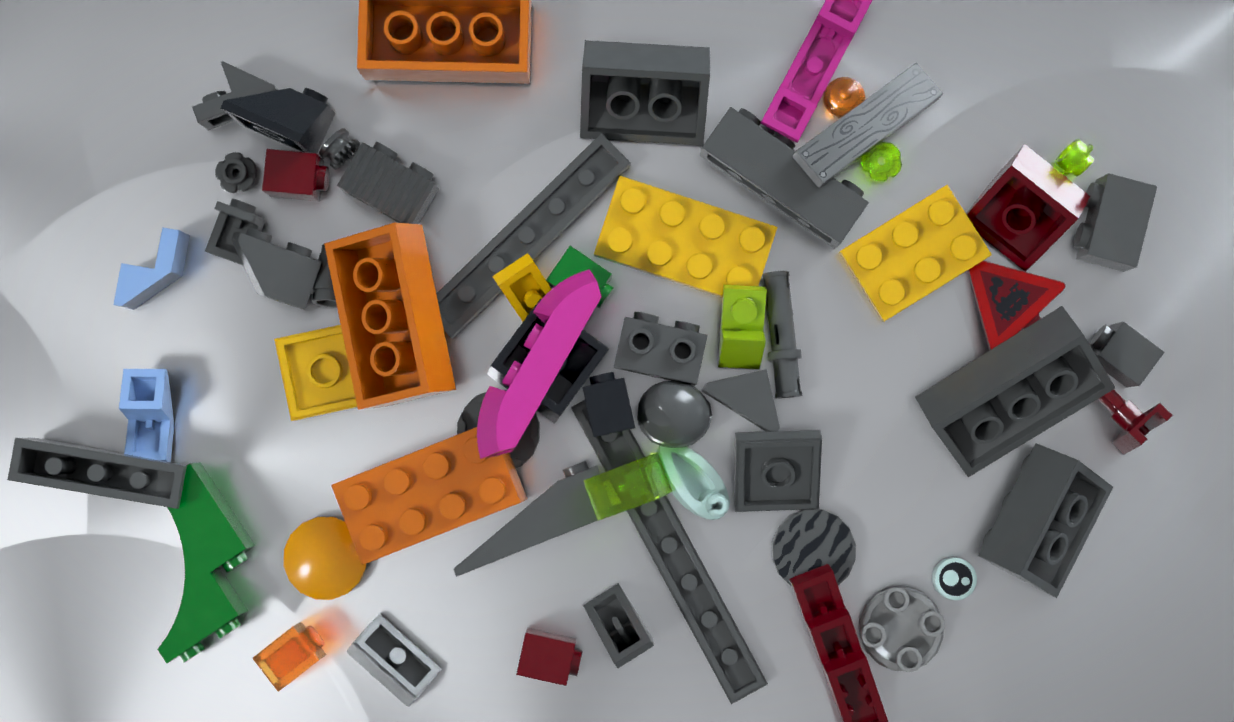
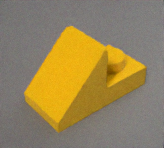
[492,253,551,322]

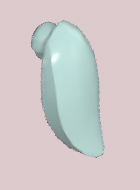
[657,445,730,520]

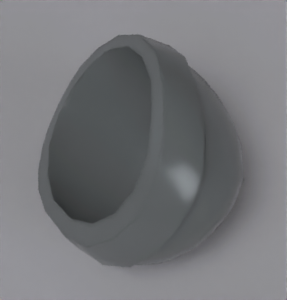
[637,381,712,448]

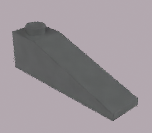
[7,438,187,509]
[453,461,615,577]

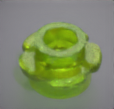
[1055,138,1094,177]
[861,142,902,182]

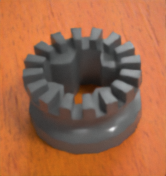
[319,128,360,170]

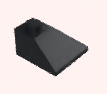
[221,88,336,154]

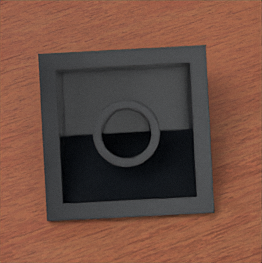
[487,298,609,424]

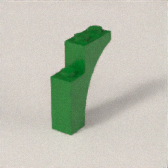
[157,463,255,664]

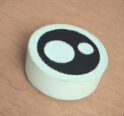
[932,557,977,600]

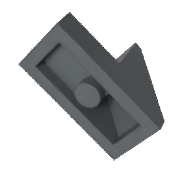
[192,61,278,130]

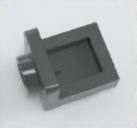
[205,198,265,266]

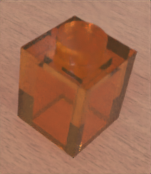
[252,622,327,692]

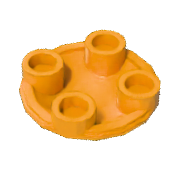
[283,517,366,600]

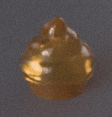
[823,77,866,119]

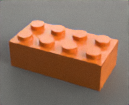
[357,0,532,84]
[324,222,456,410]
[331,427,527,565]

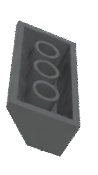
[915,306,1115,477]

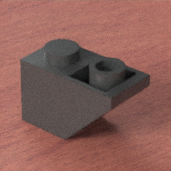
[231,227,321,310]

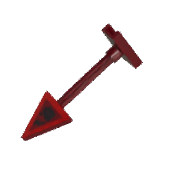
[968,261,1173,455]

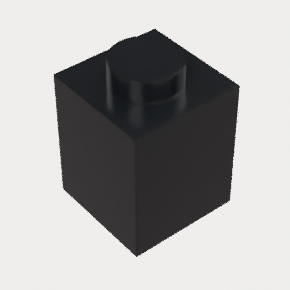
[582,372,635,437]

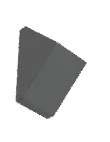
[701,369,780,432]
[583,583,654,668]

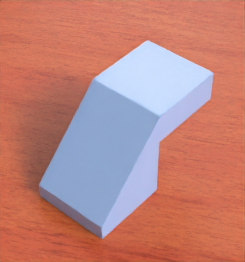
[113,227,190,310]
[119,369,174,463]

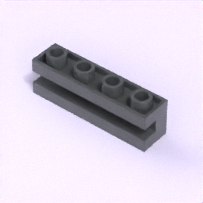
[700,107,869,249]

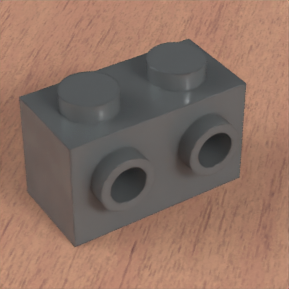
[614,312,708,386]

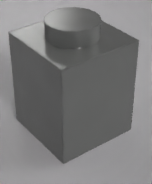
[1090,322,1165,387]

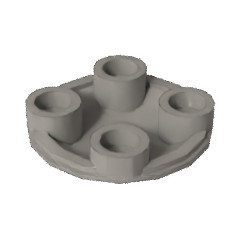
[860,587,945,672]

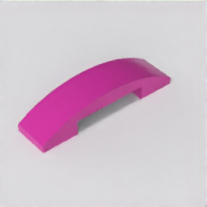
[760,0,873,143]

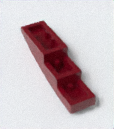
[789,564,888,722]

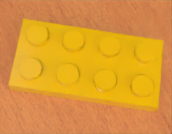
[594,175,778,298]

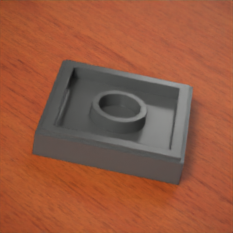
[734,430,822,512]

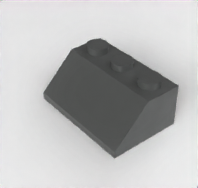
[580,40,710,145]
[978,443,1113,598]

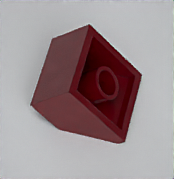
[966,144,1090,272]

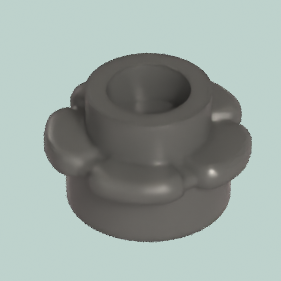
[215,152,257,193]

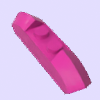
[477,269,602,459]

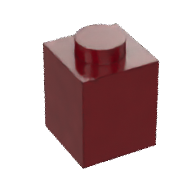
[262,149,329,202]
[516,628,583,686]

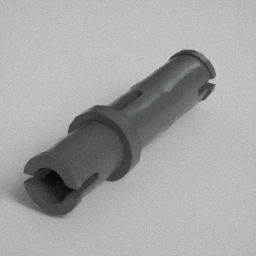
[762,271,803,399]

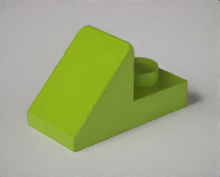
[718,284,767,369]

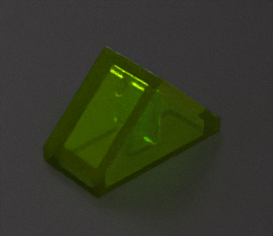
[583,452,672,521]

